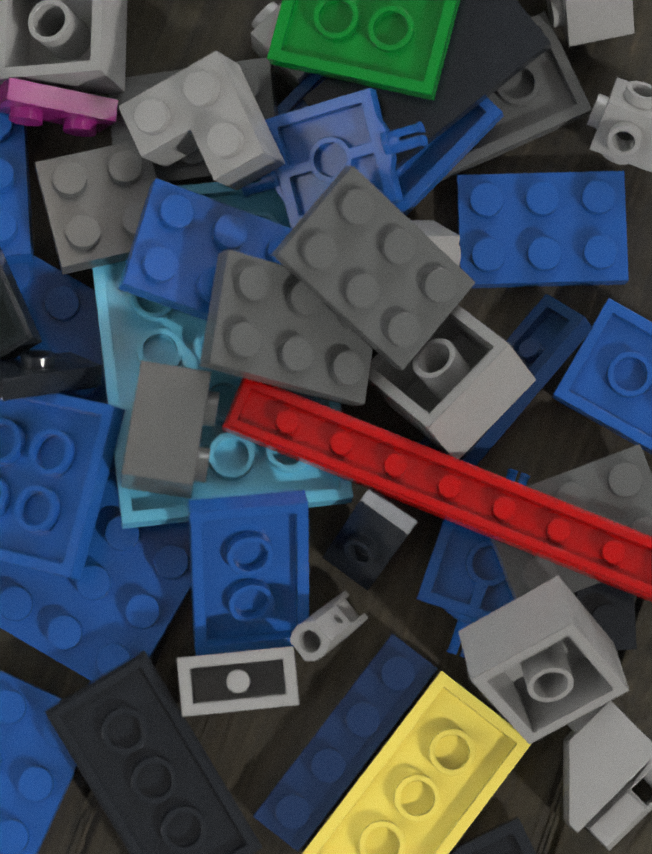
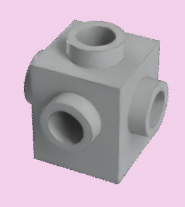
[587,77,652,172]

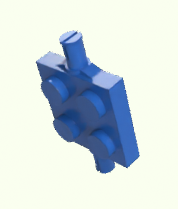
[241,88,428,229]
[416,469,531,658]

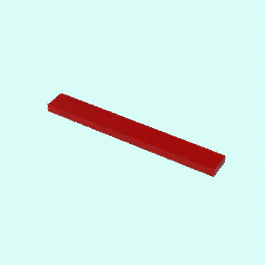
[222,378,652,602]

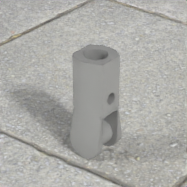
[290,590,368,661]
[585,759,652,851]

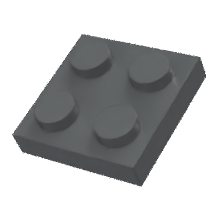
[35,141,157,275]

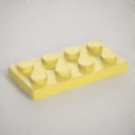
[301,671,532,854]

